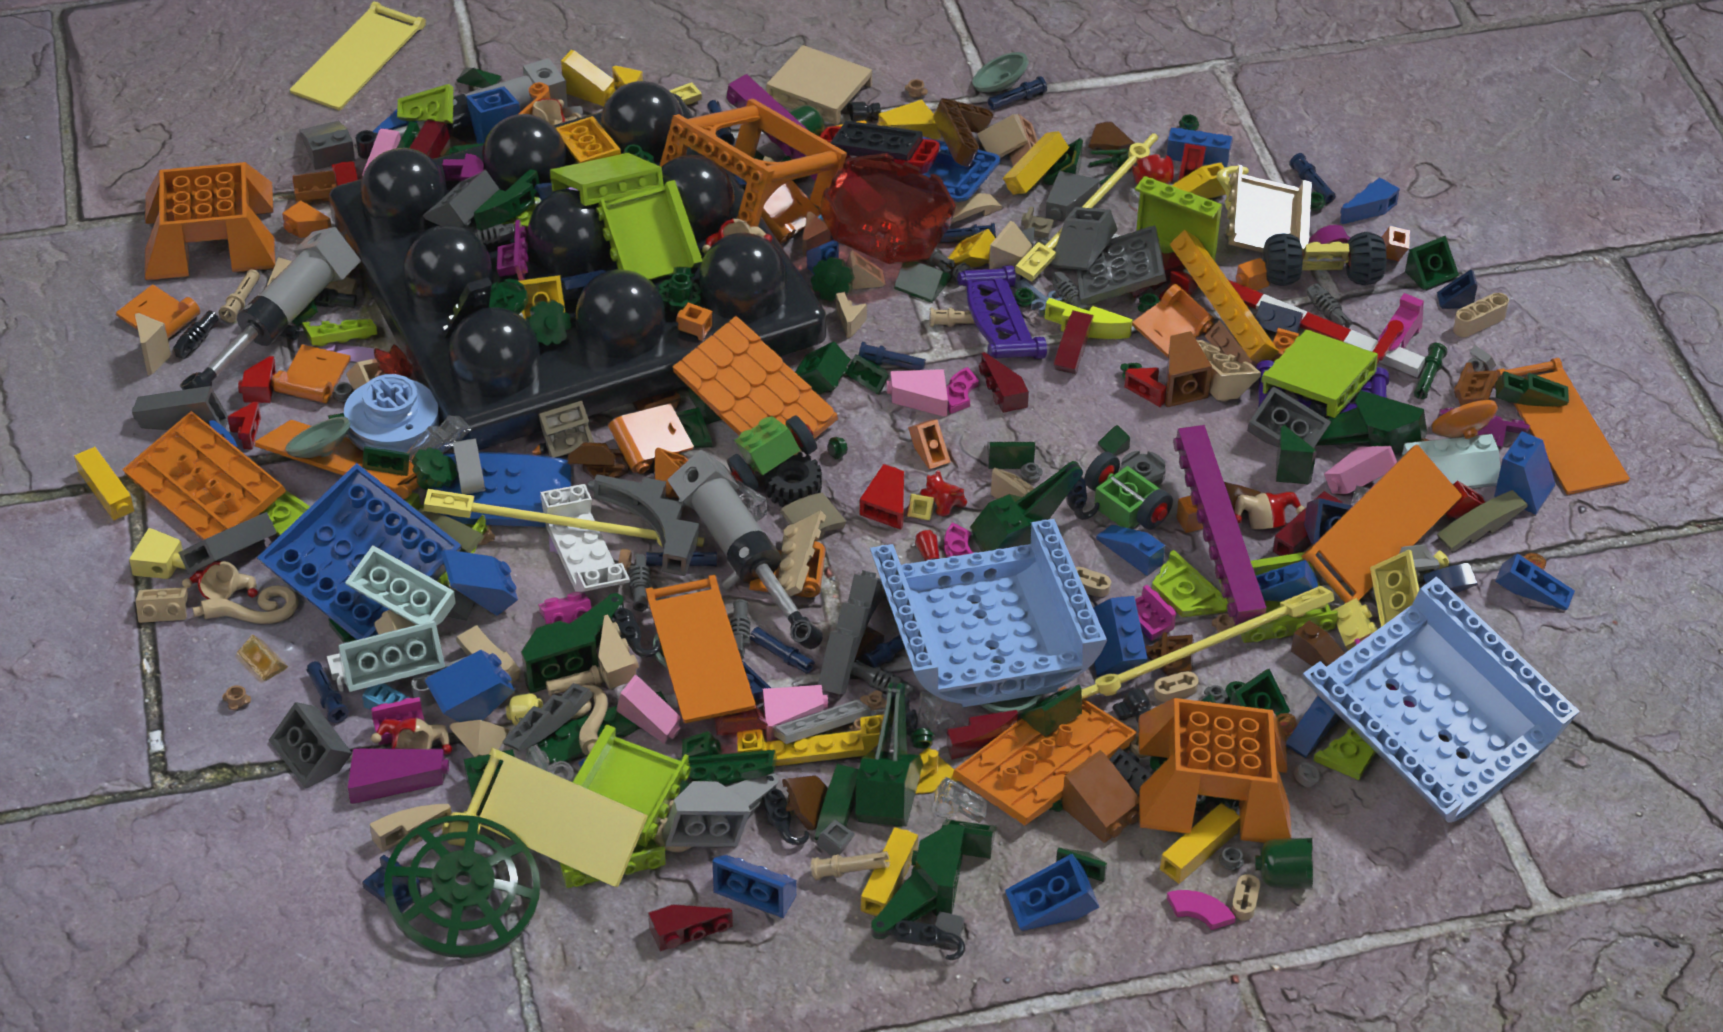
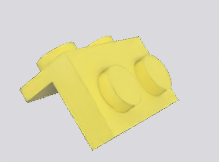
[1332,598,1378,650]

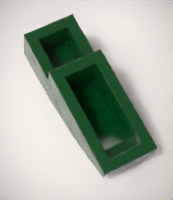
[1495,371,1569,406]
[815,764,859,840]

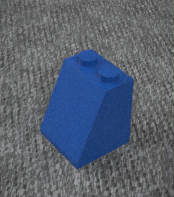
[466,86,520,144]
[1494,431,1555,515]
[424,650,515,722]

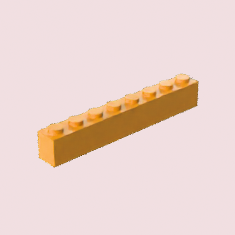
[1169,229,1279,363]

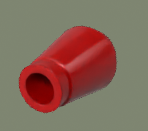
[915,530,940,561]

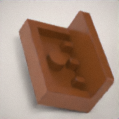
[292,170,336,203]
[1454,362,1498,406]

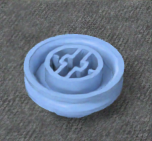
[344,374,439,453]

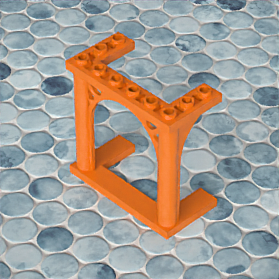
[660,99,847,227]

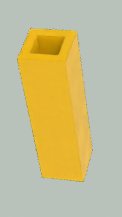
[1002,131,1069,195]
[74,447,134,521]
[1160,803,1241,884]
[861,827,918,916]

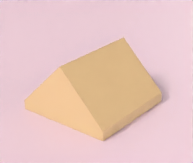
[977,114,1028,158]
[135,313,171,375]
[991,468,1034,499]

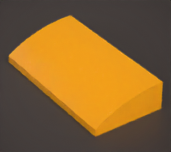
[556,116,621,163]

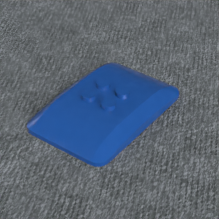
[859,137,1000,202]
[432,452,571,527]

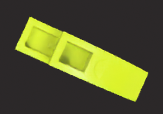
[1045,298,1133,339]

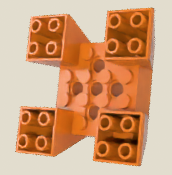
[145,162,275,280]
[1138,698,1292,843]

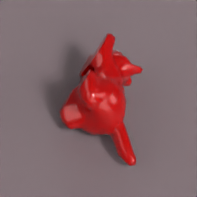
[920,470,967,517]

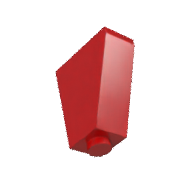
[859,464,904,530]

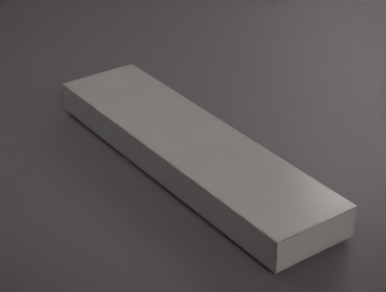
[773,699,871,744]

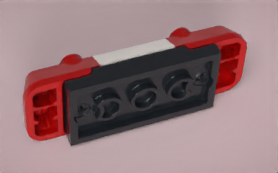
[819,121,940,175]

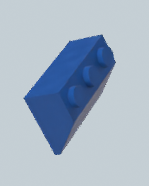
[1167,127,1233,168]
[1093,596,1147,677]
[712,855,797,919]

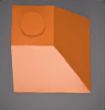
[655,447,688,499]

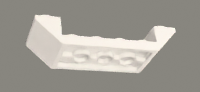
[540,484,630,592]

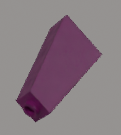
[348,749,449,804]

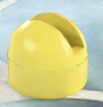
[1433,550,1449,569]

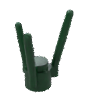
[1089,148,1129,185]

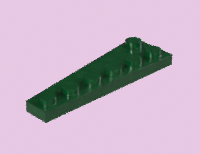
[527,691,668,773]

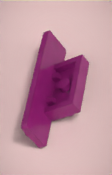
[497,220,528,281]
[1438,408,1530,449]

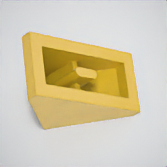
[612,66,643,89]

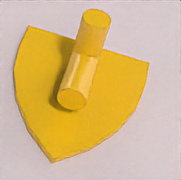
[915,748,958,794]

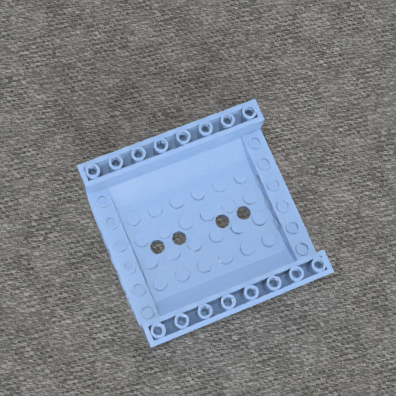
[870,519,1107,707]
[1302,577,1579,822]

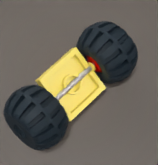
[1263,232,1386,286]

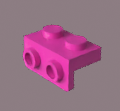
[1135,585,1176,641]
[538,592,592,624]
[371,697,425,745]

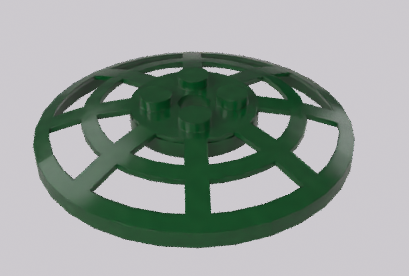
[384,815,540,958]

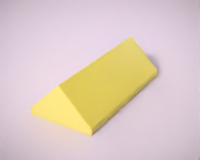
[1370,550,1419,627]

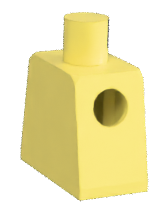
[129,528,186,579]

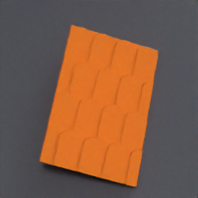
[673,316,838,455]
[122,411,286,540]
[952,686,1137,826]

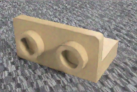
[136,587,188,623]

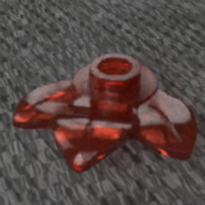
[374,344,413,379]

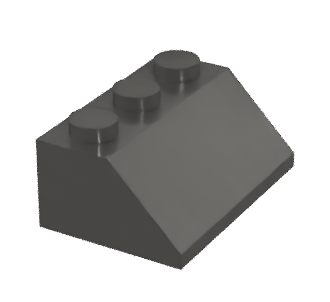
[423,170,500,228]
[269,702,352,788]

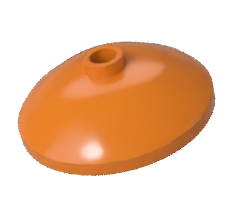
[1431,400,1498,439]

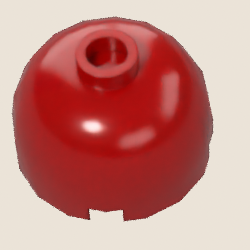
[1132,154,1174,185]

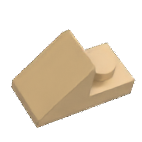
[836,292,867,338]

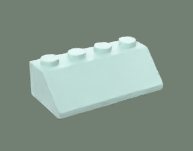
[1402,434,1500,488]
[345,545,456,625]
[338,621,445,692]

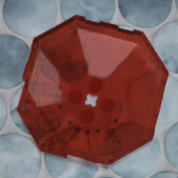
[819,153,956,265]

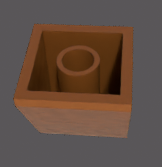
[1165,331,1212,408]
[1062,750,1140,843]

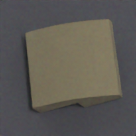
[539,401,594,458]
[780,493,846,539]

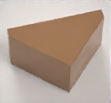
[802,212,830,256]

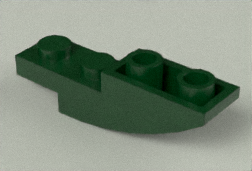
[474,169,539,231]

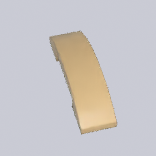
[921,193,1002,236]

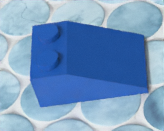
[441,549,518,616]
[1005,854,1100,931]

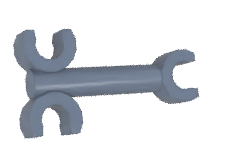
[1014,275,1063,316]

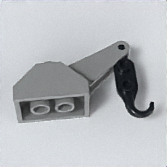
[662,774,809,847]

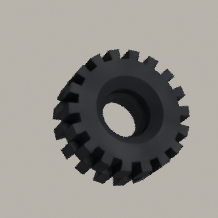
[764,452,822,507]

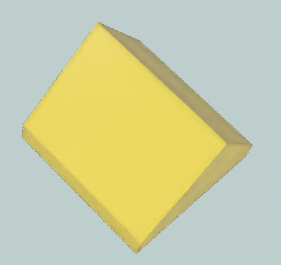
[907,494,934,521]

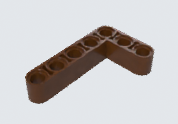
[933,98,994,167]

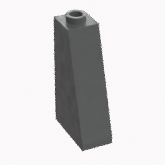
[132,386,228,430]
[178,512,277,574]

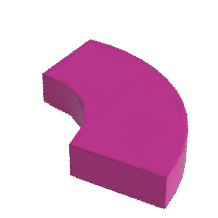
[946,367,979,414]
[944,522,973,558]
[1166,890,1235,930]

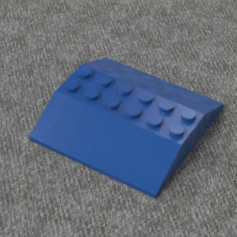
[257,463,462,640]

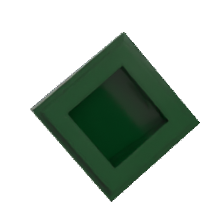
[1098,425,1130,456]

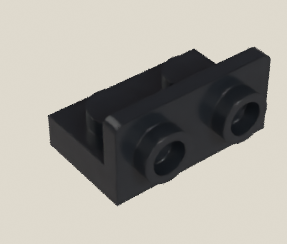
[1109,748,1155,797]

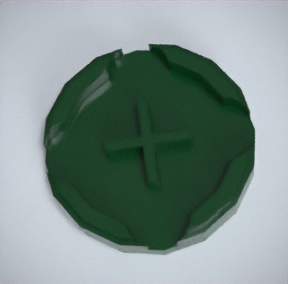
[489,279,528,314]

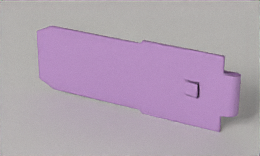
[318,343,386,362]

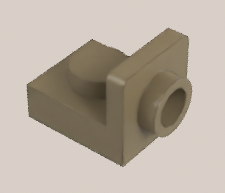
[1021,206,1054,238]

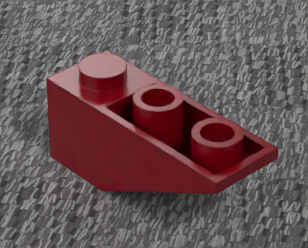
[978,352,1029,413]
[648,904,733,952]

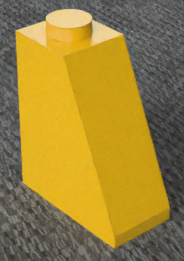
[561,50,616,106]
[877,99,941,139]

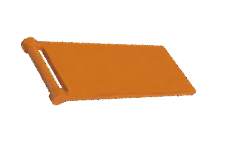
[1496,358,1630,495]
[254,420,420,499]
[1301,444,1462,605]
[645,574,756,723]

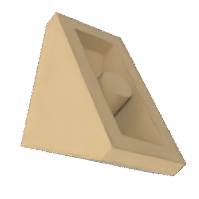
[846,250,885,289]
[450,720,510,757]

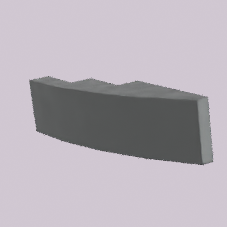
[502,683,593,751]

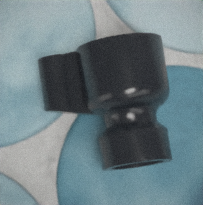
[847,101,881,122]
[1112,688,1151,723]

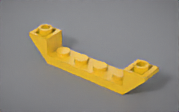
[737,715,884,766]

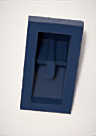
[1437,269,1478,309]

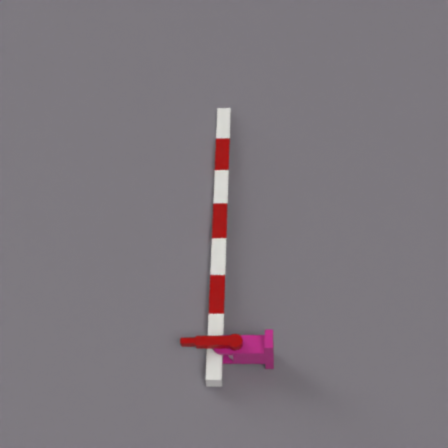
[1111,233,1425,377]

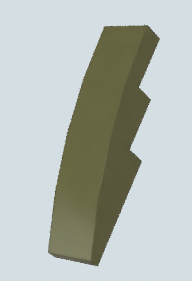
[1437,490,1528,553]
[418,509,484,553]

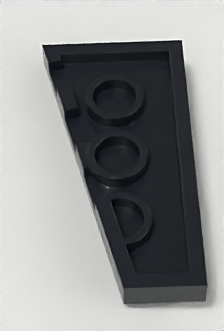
[441,277,492,338]

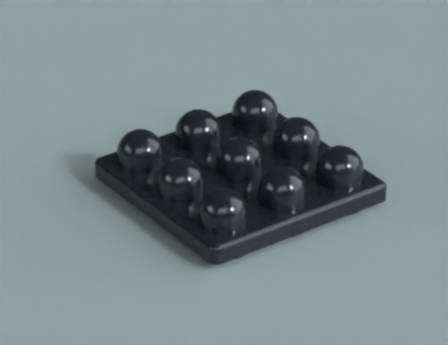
[329,81,826,451]

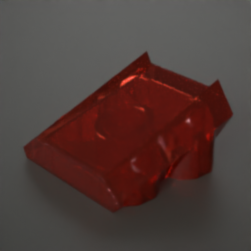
[714,706,768,736]

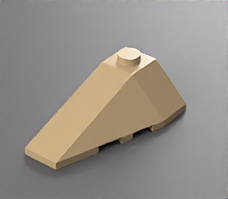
[1197,340,1261,402]

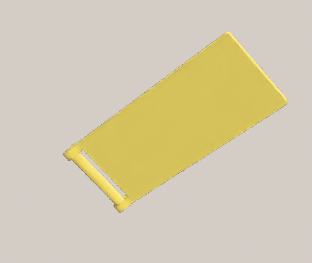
[290,1,426,110]
[464,748,648,887]

